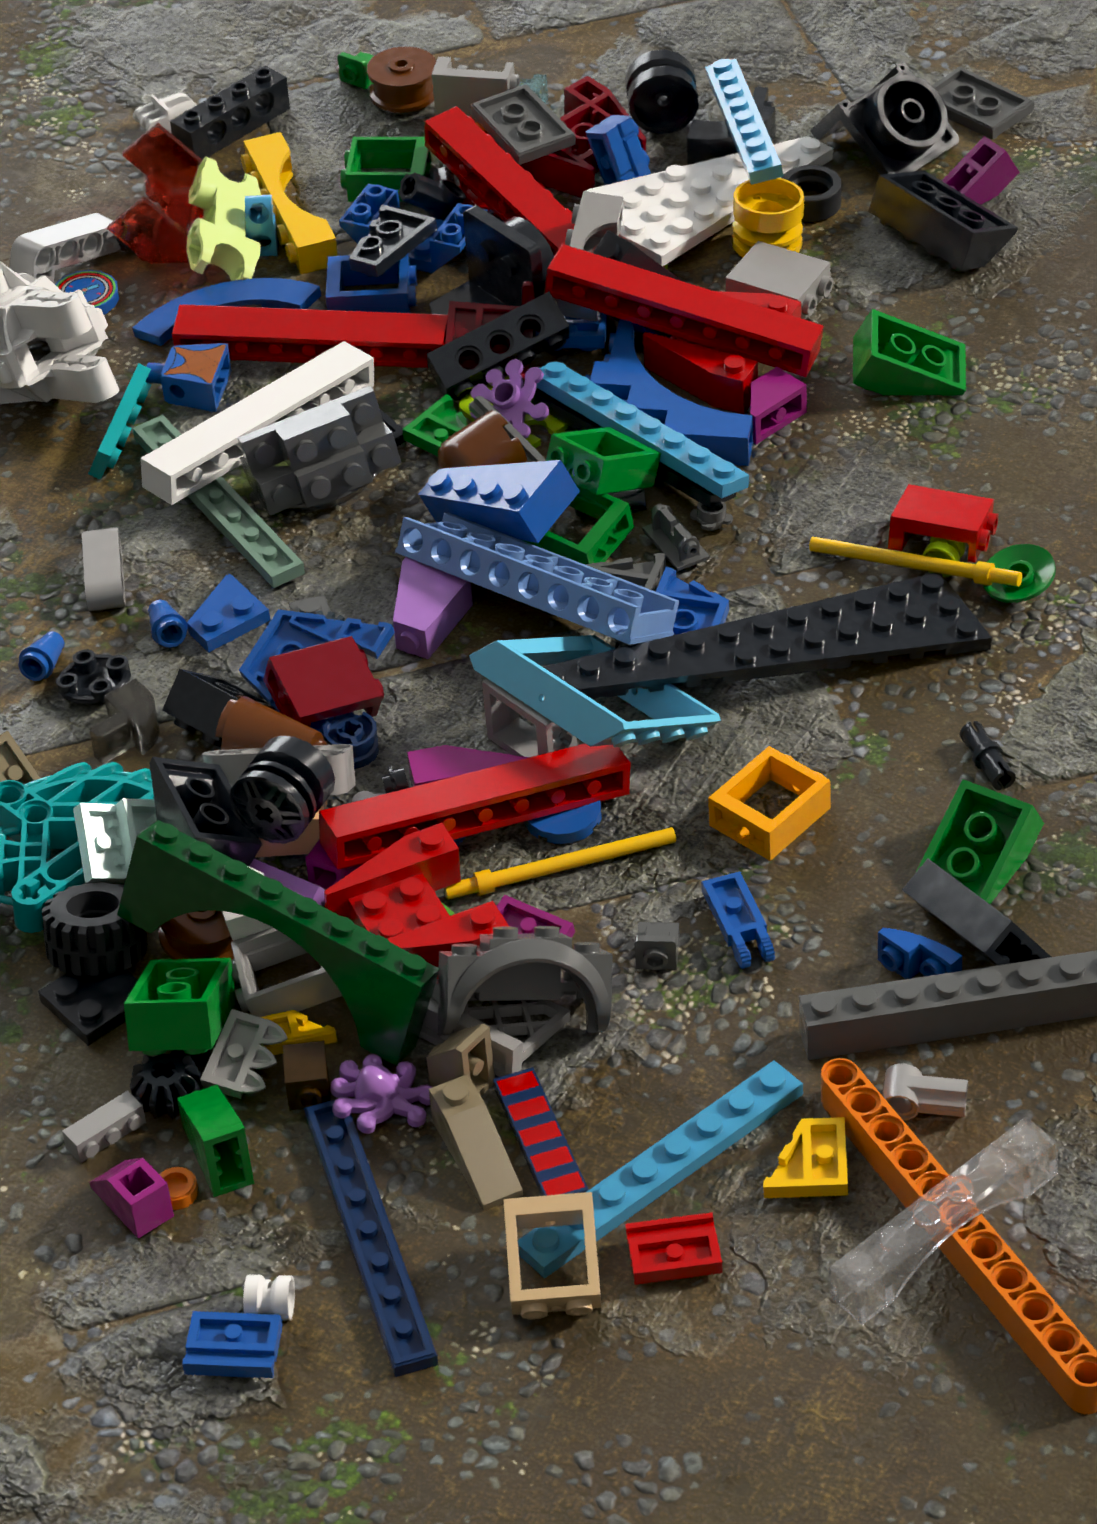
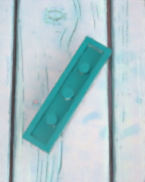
[88,363,151,480]

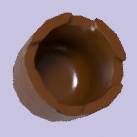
[437,410,528,471]

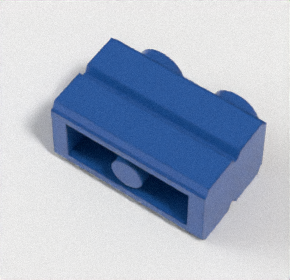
[585,115,651,185]

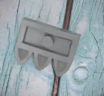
[200,1009,287,1099]

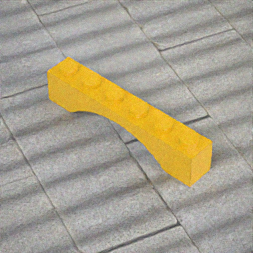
[241,132,338,275]

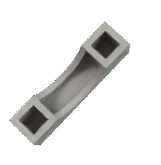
[553,191,624,321]

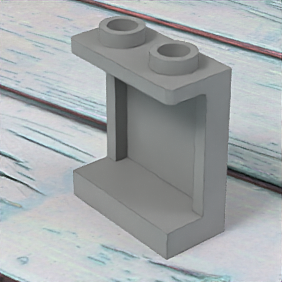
[431,56,520,122]
[726,241,833,320]

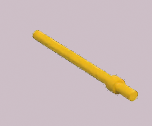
[809,537,1022,587]
[443,827,676,900]

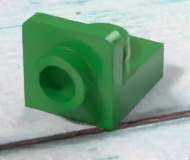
[337,52,374,89]

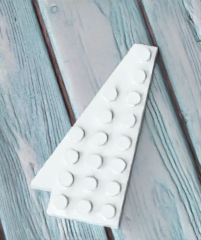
[586,136,833,266]

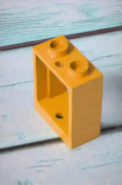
[708,746,831,861]

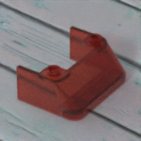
[107,123,203,264]

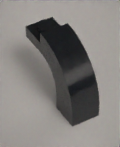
[687,87,776,165]

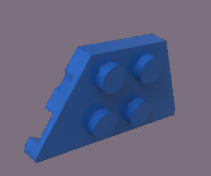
[634,567,729,645]

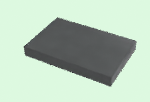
[932,67,1034,140]
[470,84,576,165]

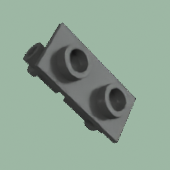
[642,504,710,571]

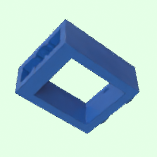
[326,253,417,313]

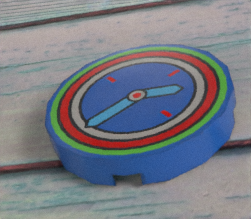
[55,270,119,315]

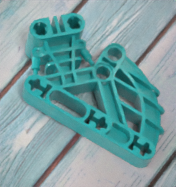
[0,762,154,933]

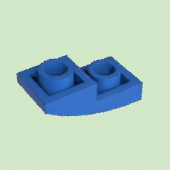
[878,928,962,979]

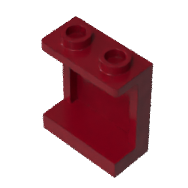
[263,636,384,727]

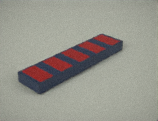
[493,1067,589,1196]

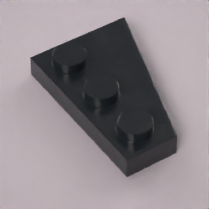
[349,204,437,277]

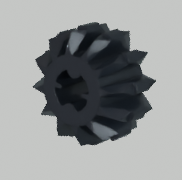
[130,1050,201,1119]

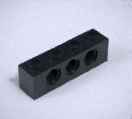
[170,65,290,165]
[426,292,569,399]

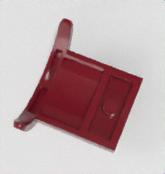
[445,281,534,380]

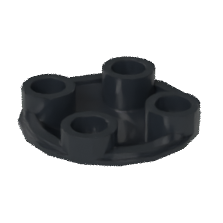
[56,649,131,704]

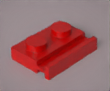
[625,1212,722,1285]

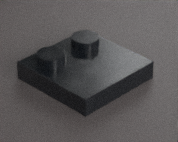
[38,969,138,1046]

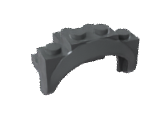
[238,386,401,515]
[431,926,613,1036]

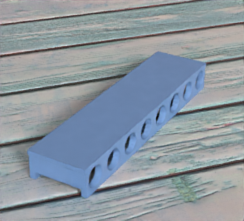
[395,512,679,645]

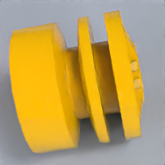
[732,178,804,257]

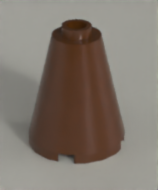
[214,695,327,750]

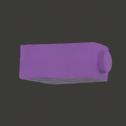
[393,557,473,659]

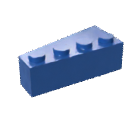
[418,460,580,543]

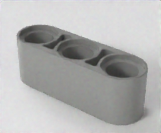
[82,527,126,611]

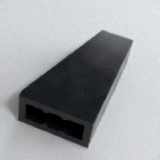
[902,859,1051,966]

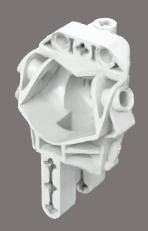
[0,261,119,404]

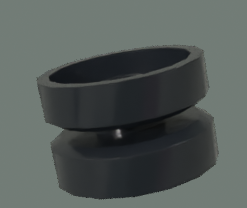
[625,49,699,134]

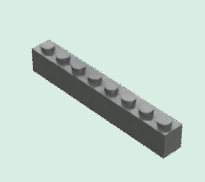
[799,950,1097,1060]

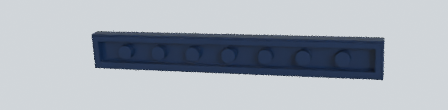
[304,1100,438,1377]

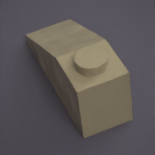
[429,1074,523,1211]

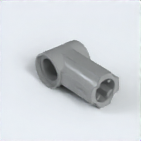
[882,1064,968,1121]

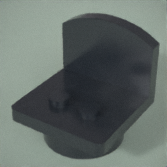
[810,62,959,175]
[430,205,554,336]

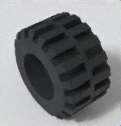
[42,882,148,977]

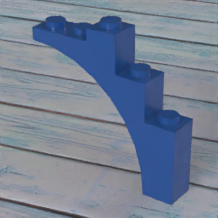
[586,319,753,466]

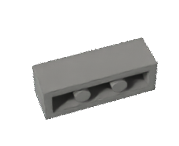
[62,1090,146,1163]

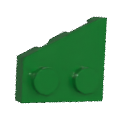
[402,394,467,457]

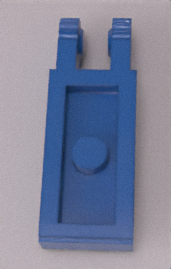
[701,871,775,969]

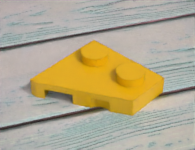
[763,1117,848,1198]

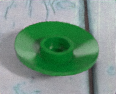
[983,544,1056,603]

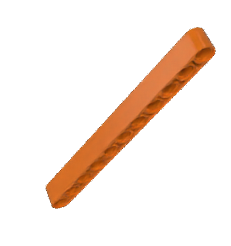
[821,1058,1097,1414]

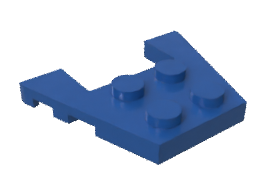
[239,609,395,739]

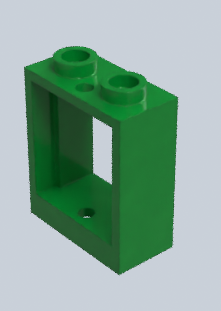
[340,137,432,202]
[546,427,661,495]
[522,485,634,565]

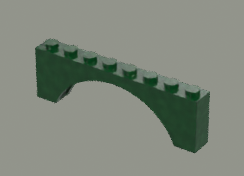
[117,820,440,1066]

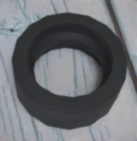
[781,165,841,222]

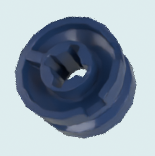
[323,711,379,769]

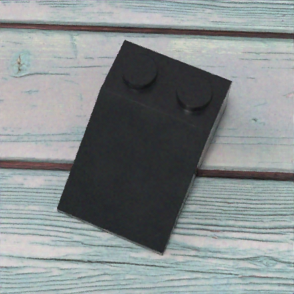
[149,757,262,866]

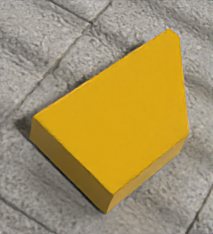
[260,1010,337,1055]

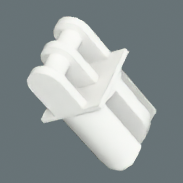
[133,91,197,136]

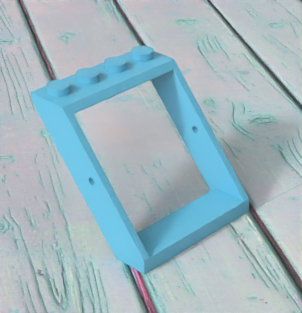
[469,635,721,747]

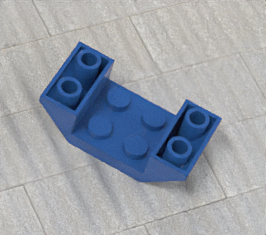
[339,184,488,273]

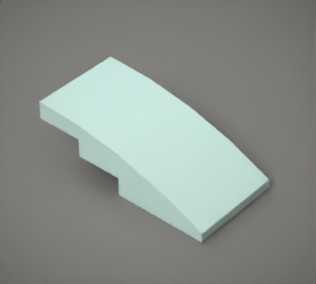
[73,798,157,884]

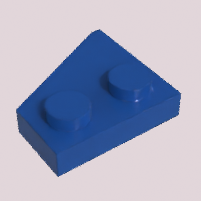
[187,574,270,653]

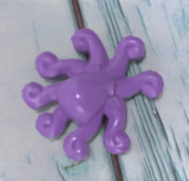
[470,359,549,438]
[330,1054,432,1134]

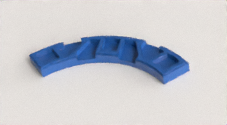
[132,278,321,346]

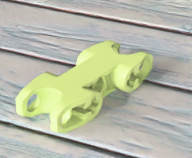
[186,156,261,281]

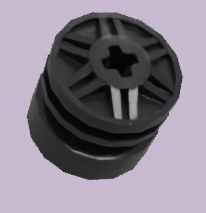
[229,736,335,844]

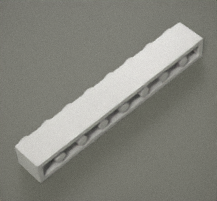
[141,341,374,505]

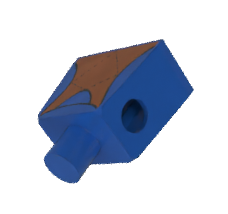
[146,343,232,412]

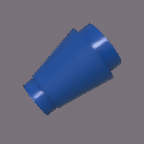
[148,600,188,647]
[18,631,65,681]

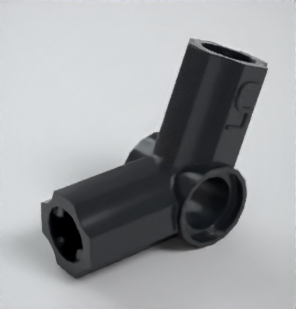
[398,167,466,221]

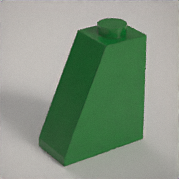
[177,1085,254,1197]

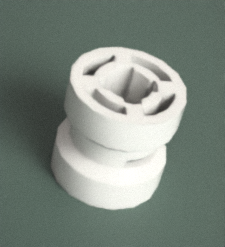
[243,1274,295,1321]

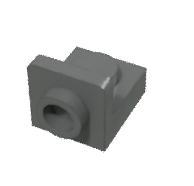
[634,922,680,970]

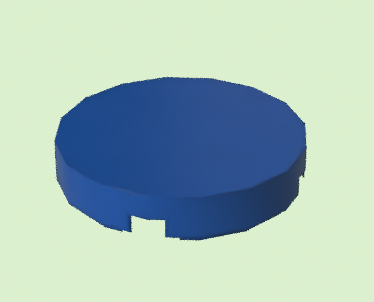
[524,800,602,844]

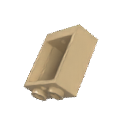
[503,1192,601,1319]

